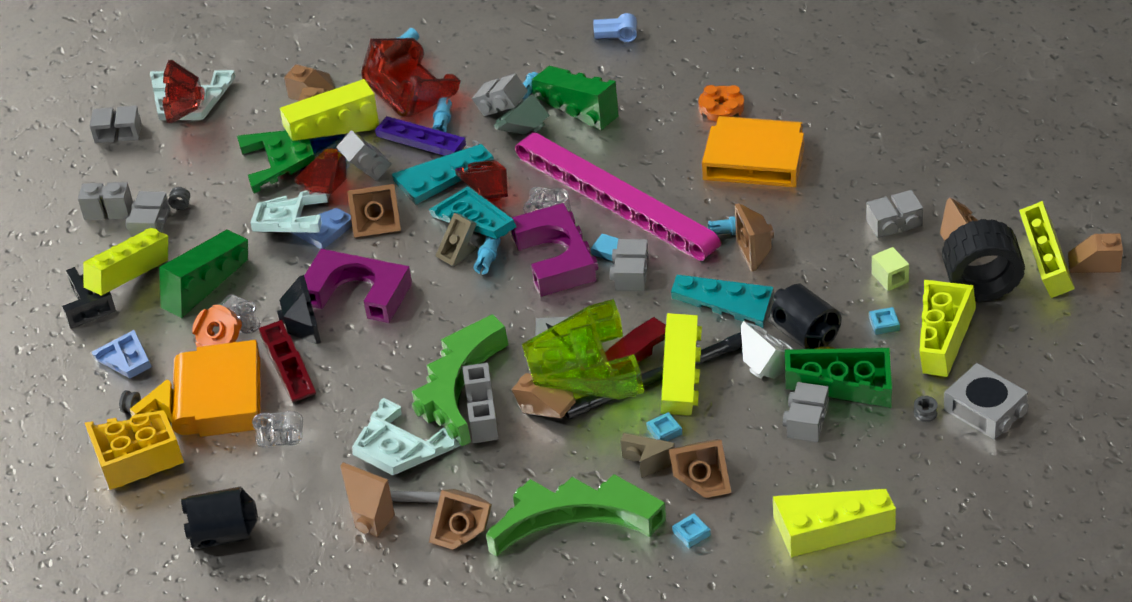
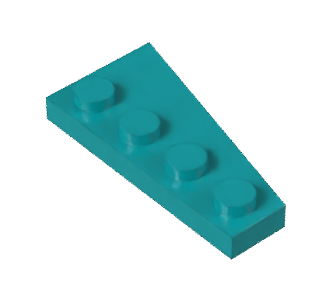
[391,144,495,205]
[429,186,516,239]
[671,274,774,328]

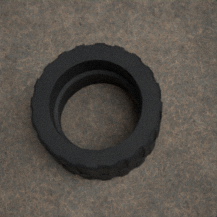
[942,219,1025,302]

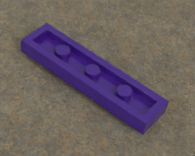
[375,116,466,156]

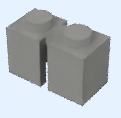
[472,73,528,116]
[90,106,142,143]
[336,130,391,181]
[78,182,133,220]
[866,190,923,238]
[126,191,170,237]
[610,239,649,291]
[783,382,829,442]

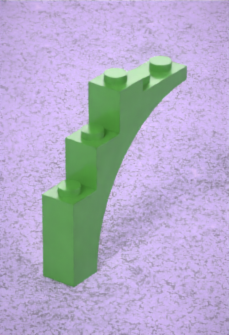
[412,314,509,447]
[486,474,666,556]

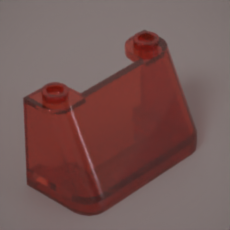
[361,38,461,117]

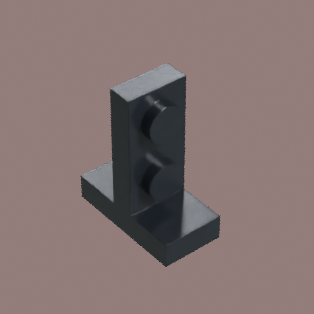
[62,267,116,329]

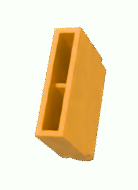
[702,116,804,187]
[172,340,261,437]

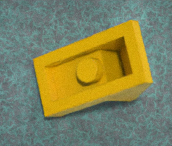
[130,379,173,423]

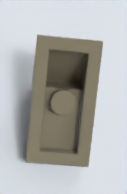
[435,213,477,267]
[621,433,675,478]

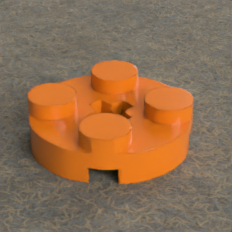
[698,85,744,122]
[192,305,242,347]

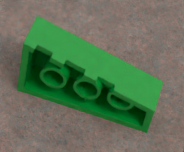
[531,66,619,131]
[159,229,248,318]
[785,348,892,408]

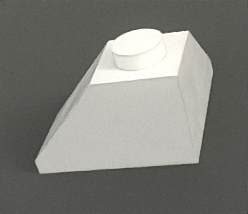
[741,321,794,379]

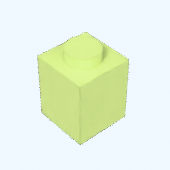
[872,247,909,291]

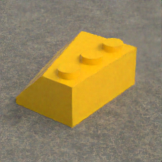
[84,410,184,490]

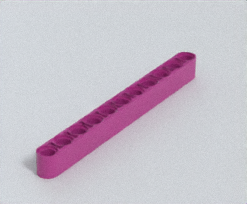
[515,132,721,261]

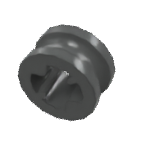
[168,187,191,210]
[119,390,141,414]
[914,396,938,422]

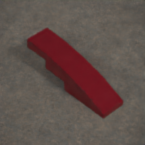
[579,317,666,393]
[259,320,316,403]

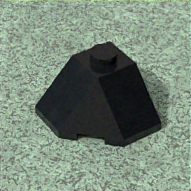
[277,275,321,344]

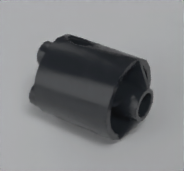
[768,283,842,349]
[181,486,258,549]

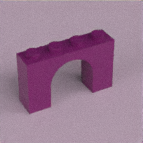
[511,203,599,297]
[304,249,412,323]

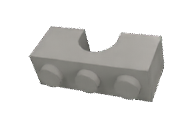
[463,363,499,443]

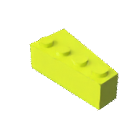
[280,79,379,141]
[920,280,976,377]
[773,489,896,557]

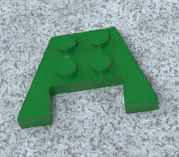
[237,130,316,194]

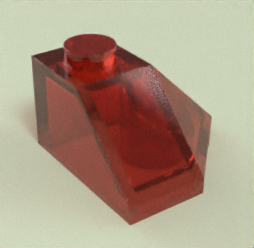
[163,60,205,123]
[295,149,346,194]
[455,160,508,202]

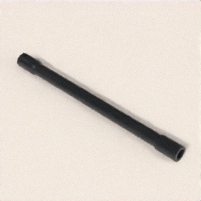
[565,332,742,419]

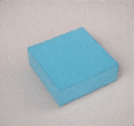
[591,233,619,261]
[869,307,900,335]
[646,412,683,441]
[672,513,711,548]

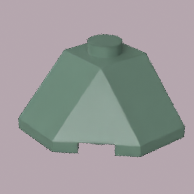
[493,94,550,135]

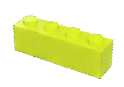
[1019,201,1075,298]
[83,228,168,296]
[660,313,702,416]

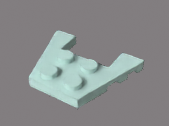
[150,70,235,121]
[251,185,330,233]
[352,398,461,475]

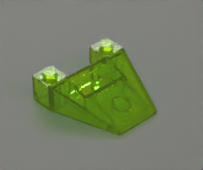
[522,299,644,400]

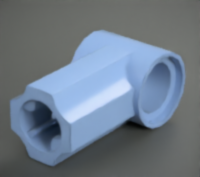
[593,13,637,42]

